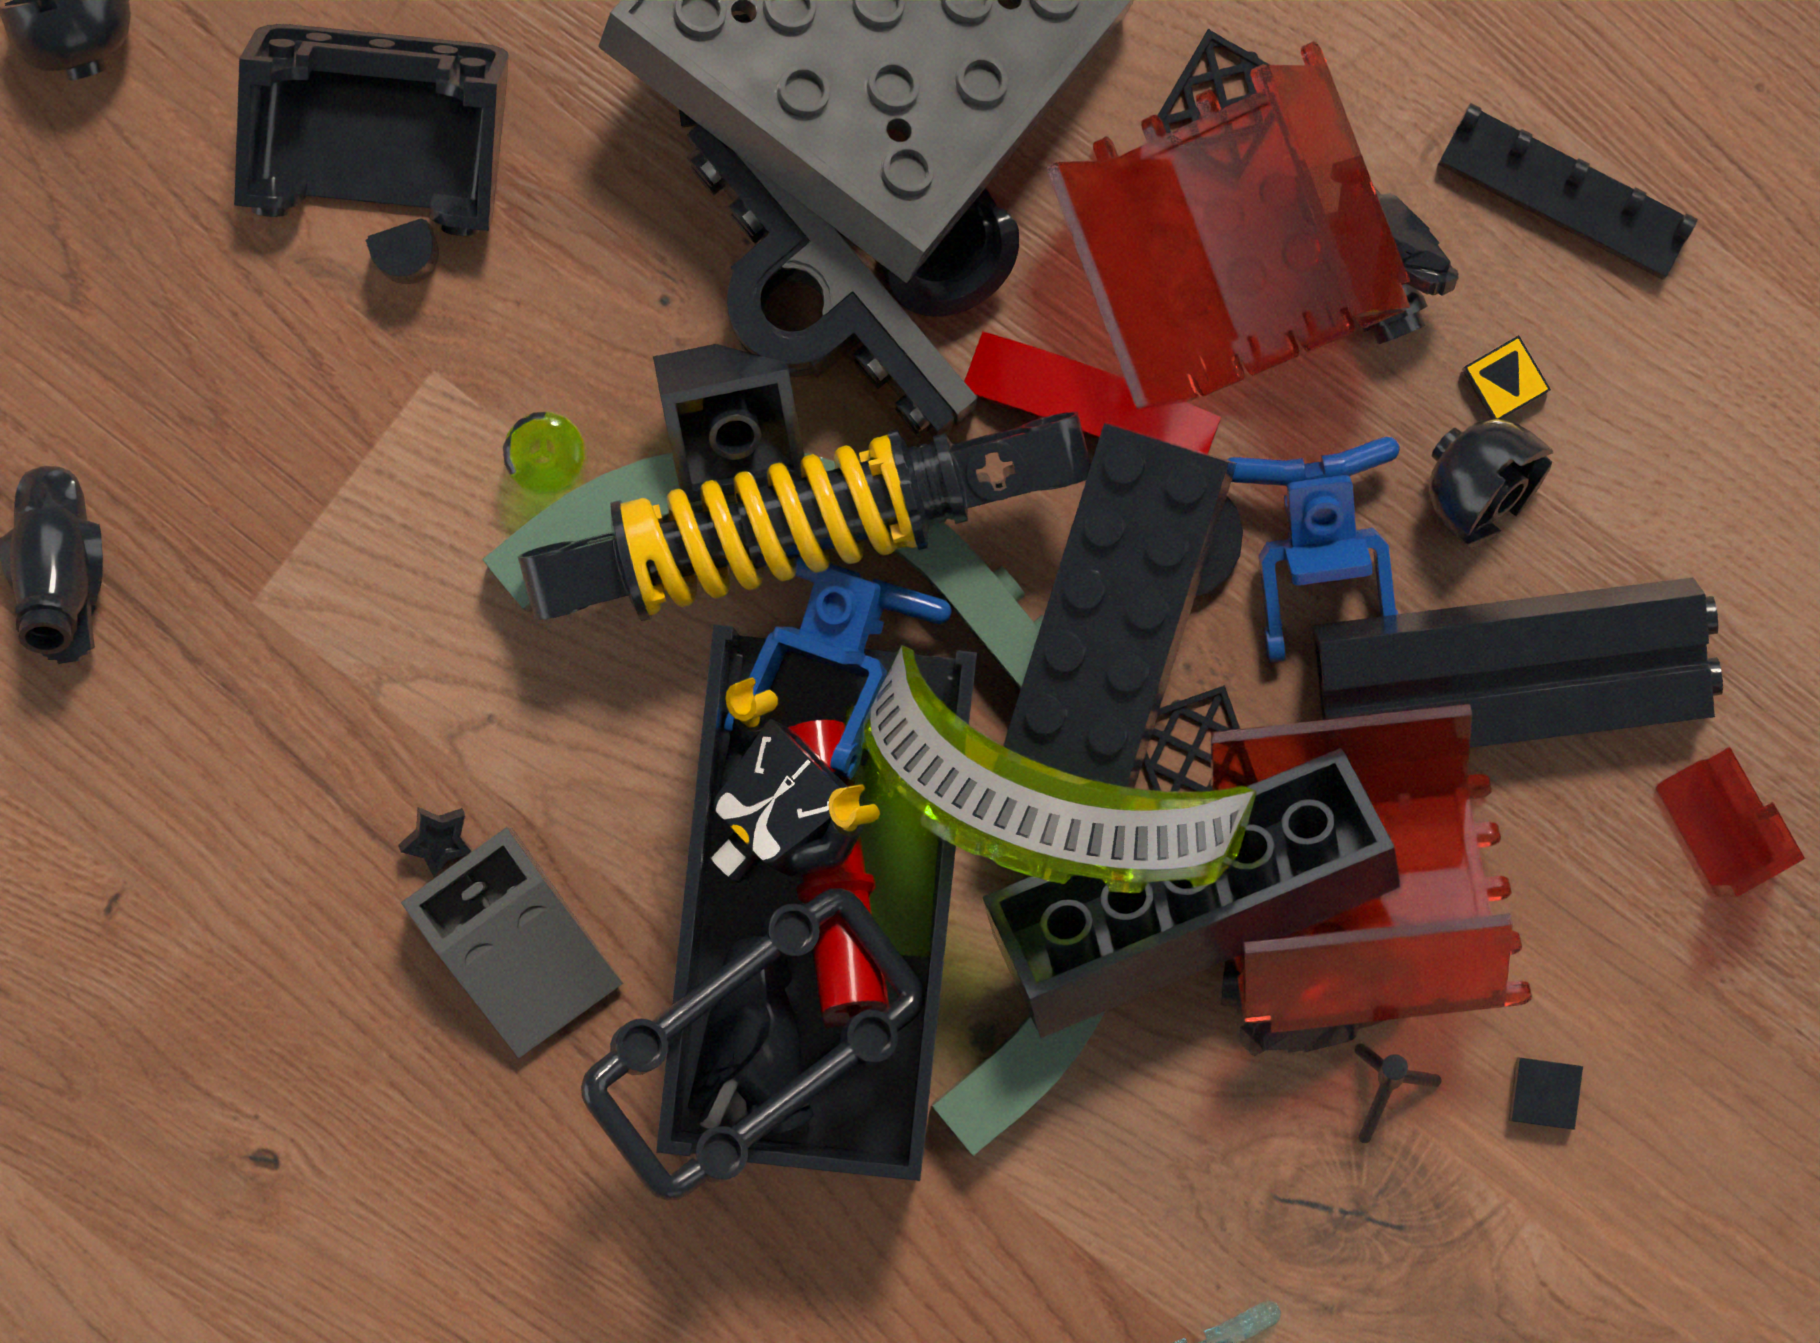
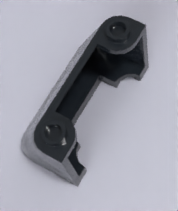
[234,24,509,236]

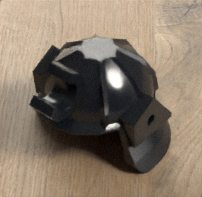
[880,188,1019,317]

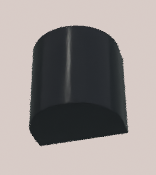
[365,218,439,284]

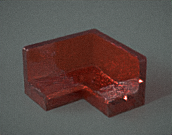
[1655,747,1805,897]

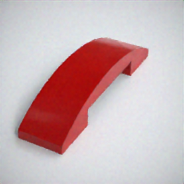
[964,331,1221,454]

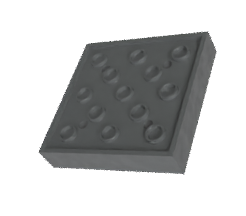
[598,0,1134,283]

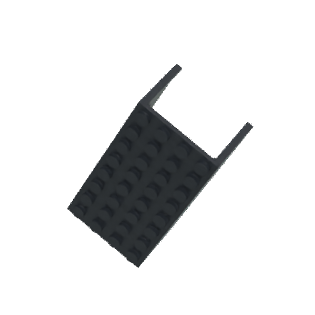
[656,625,977,1181]

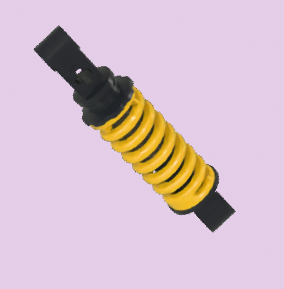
[518,412,1091,621]

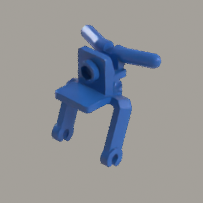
[1227,436,1400,663]
[724,556,951,779]

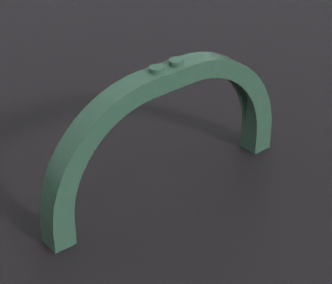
[482,453,1135,1156]

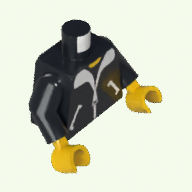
[711,677,880,883]

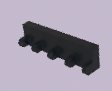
[1438,103,1698,280]

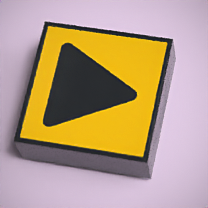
[1462,335,1551,420]

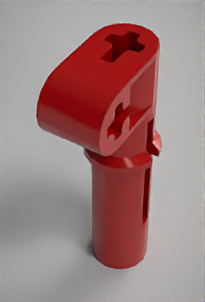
[789,720,889,1029]

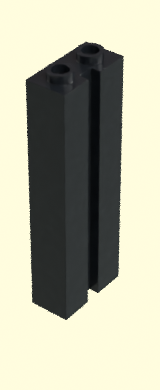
[1312,577,1723,763]

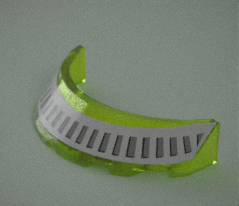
[860,645,1256,893]

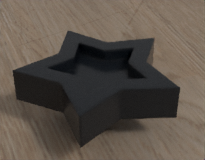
[398,807,472,877]

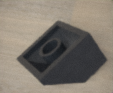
[653,344,805,503]

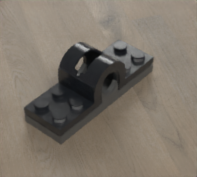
[687,125,977,438]

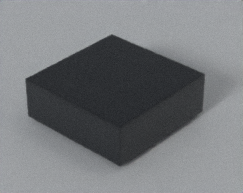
[1509,1057,1583,1130]

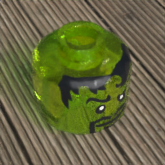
[503,411,588,497]

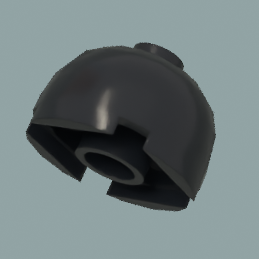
[0,0,131,81]
[1429,419,1553,548]

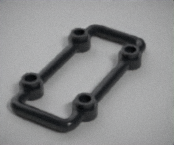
[581,888,925,1201]

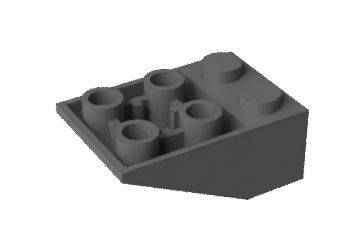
[401,827,624,1058]

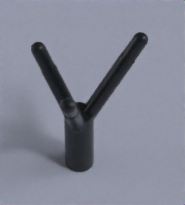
[1355,1043,1442,1143]

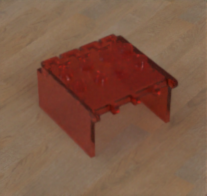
[1046,41,1410,409]
[1211,704,1532,1033]

